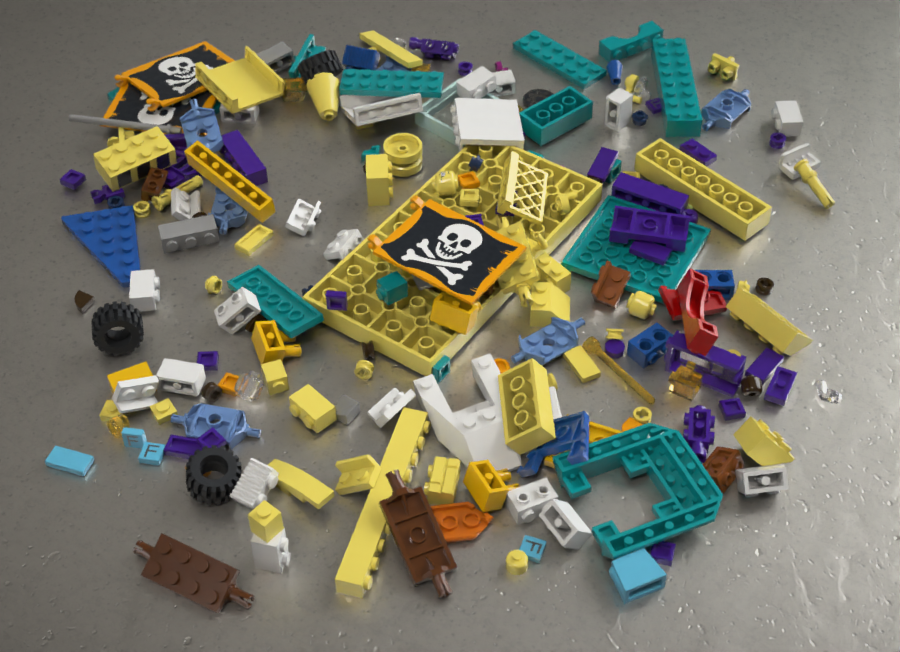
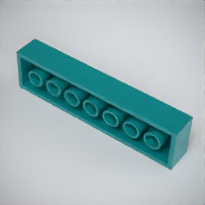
[651,38,702,137]

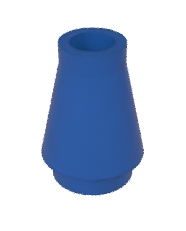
[606,60,623,85]

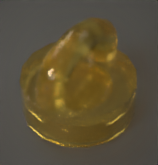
[107,414,129,438]

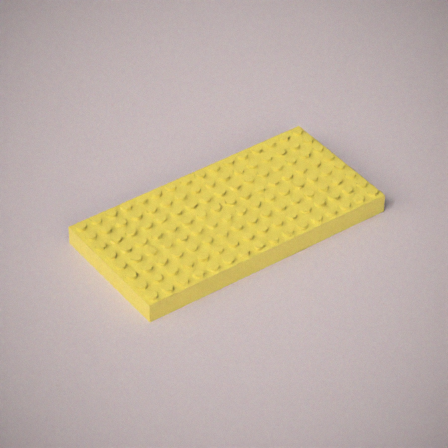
[302,145,602,376]

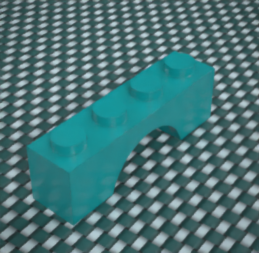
[598,21,664,62]

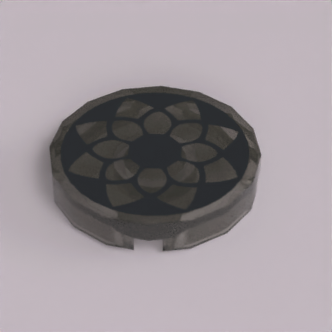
[522,89,553,109]

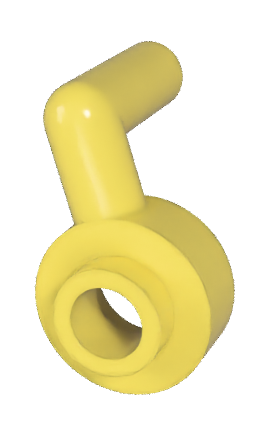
[624,74,642,104]
[555,191,578,215]
[528,231,548,257]

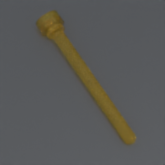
[582,336,655,405]

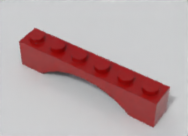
[678,268,718,356]

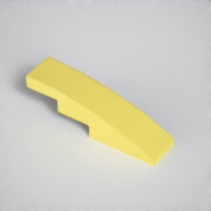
[268,459,334,510]

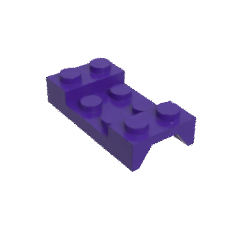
[609,206,690,252]

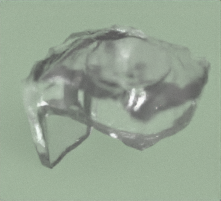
[633,76,651,101]

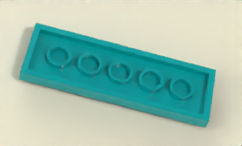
[513,30,607,90]
[339,69,444,98]
[227,265,324,339]

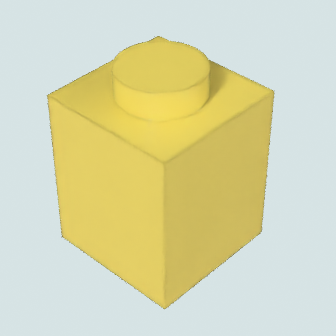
[261,359,289,395]
[248,500,284,543]

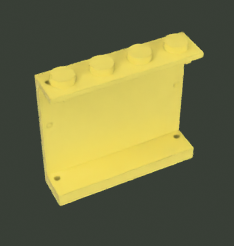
[195,46,285,114]

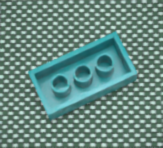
[519,86,593,146]

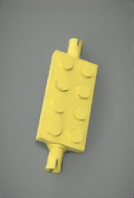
[495,217,540,307]

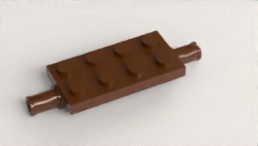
[379,469,457,599]
[133,533,255,614]

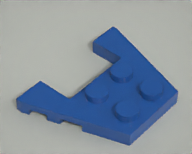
[517,411,589,478]

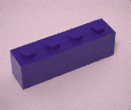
[219,130,268,186]
[611,172,689,215]

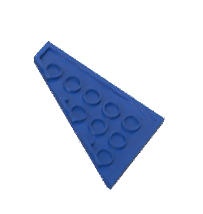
[61,205,141,288]

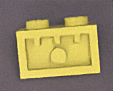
[335,454,381,495]

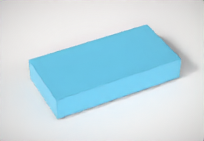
[45,445,95,477]

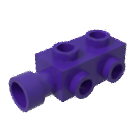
[409,37,459,60]
[683,405,715,463]

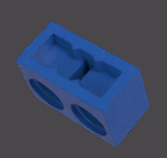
[695,270,735,300]
[627,323,673,368]

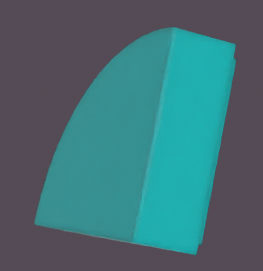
[361,145,380,161]

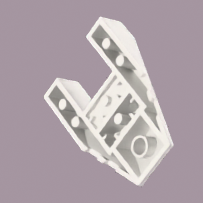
[413,353,521,472]

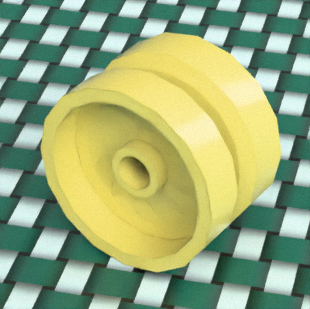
[383,133,423,177]

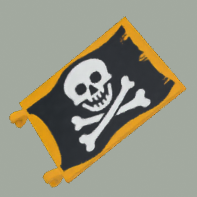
[114,41,235,111]
[100,81,217,137]
[367,195,527,306]

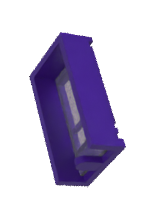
[664,330,746,398]

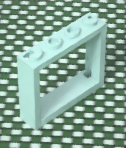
[415,78,499,148]

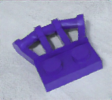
[163,147,203,189]

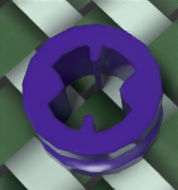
[458,62,473,76]
[769,132,786,149]

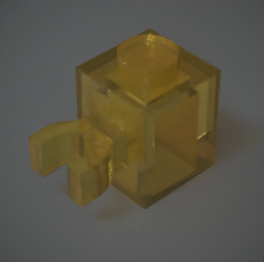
[668,360,703,402]

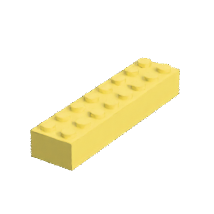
[634,138,772,241]

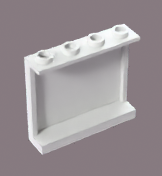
[339,93,423,126]
[451,98,525,152]

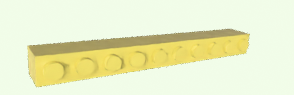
[335,407,431,598]

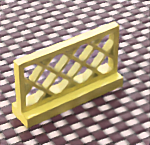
[497,151,548,226]

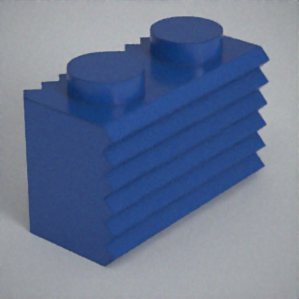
[342,45,381,70]

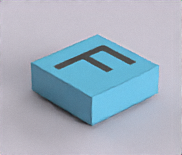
[121,427,147,449]
[138,442,166,466]
[519,535,547,564]

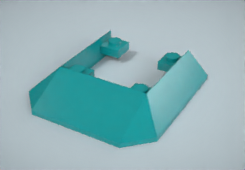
[552,423,723,559]

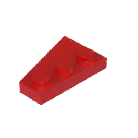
[658,286,728,321]

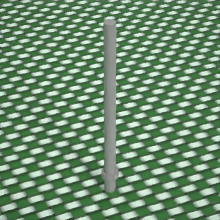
[69,114,182,134]

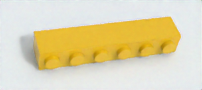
[184,140,276,223]

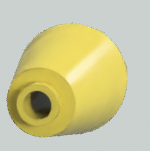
[306,72,340,121]

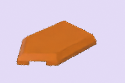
[430,502,494,543]

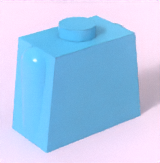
[609,548,667,604]

